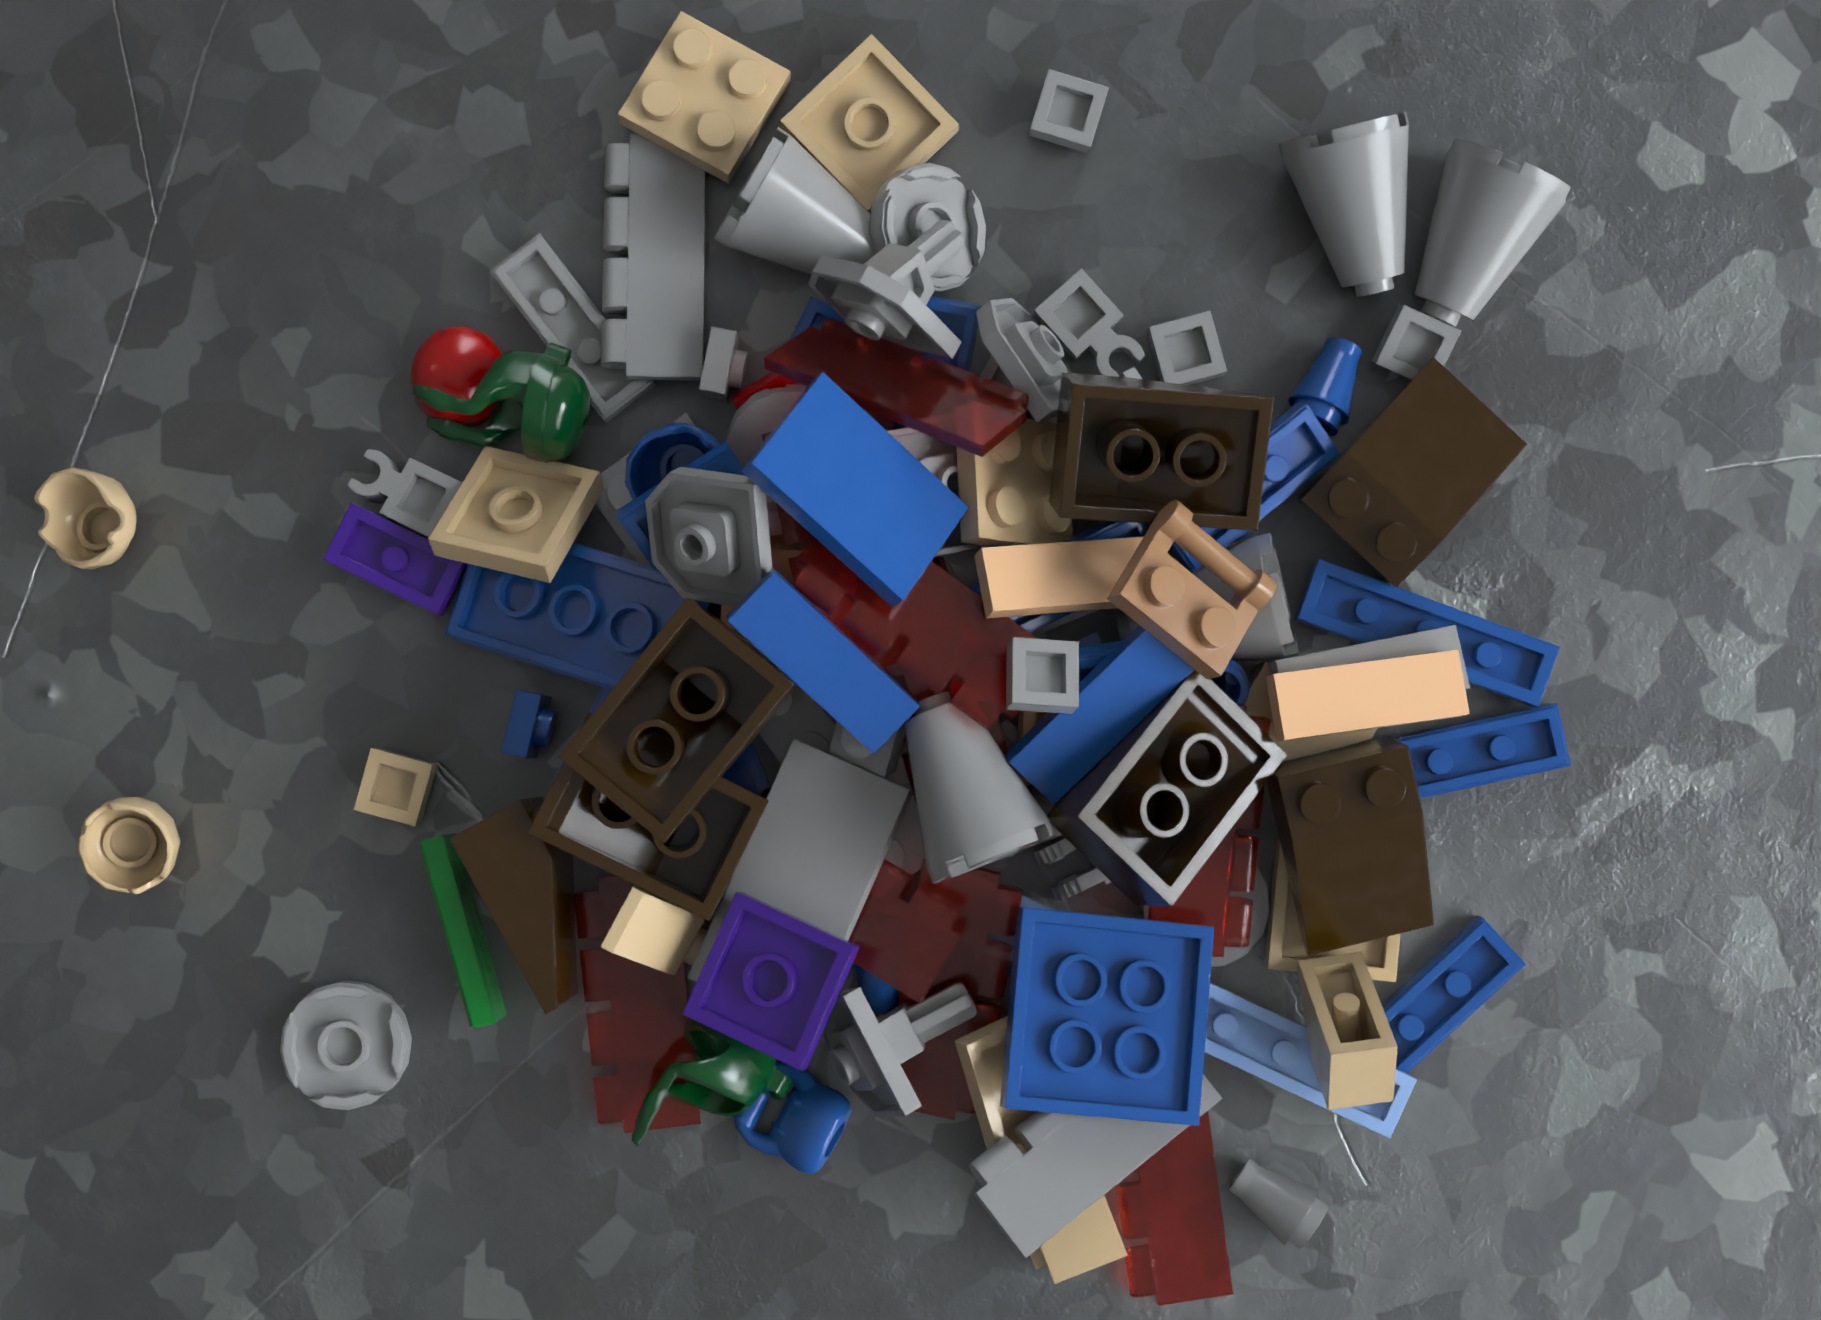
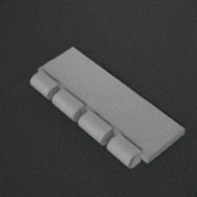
[601,134,706,381]
[969,1074,1223,1260]

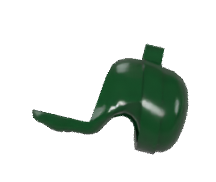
[413,343,590,463]
[632,1018,792,1147]

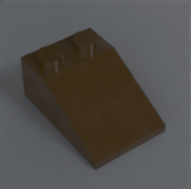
[1299,357,1528,588]
[1049,373,1274,531]
[558,597,798,843]
[1046,670,1287,906]
[528,712,769,921]
[1266,736,1434,956]
[449,796,578,1015]

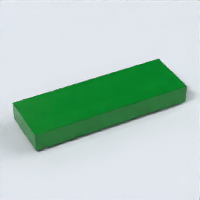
[419,833,507,1029]

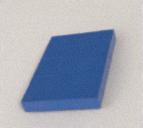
[741,372,969,607]

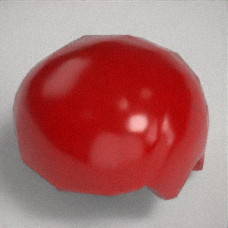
[410,326,503,427]

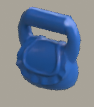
[733,1060,852,1174]

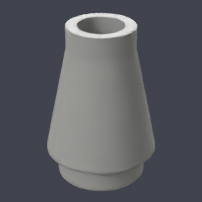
[1228,1158,1329,1249]

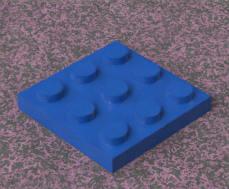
[1000,907,1214,1126]

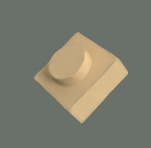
[354,748,438,827]

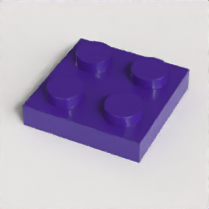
[682,892,860,1071]

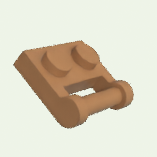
[1107,500,1277,679]

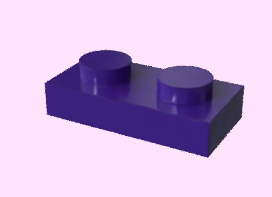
[323,502,467,616]

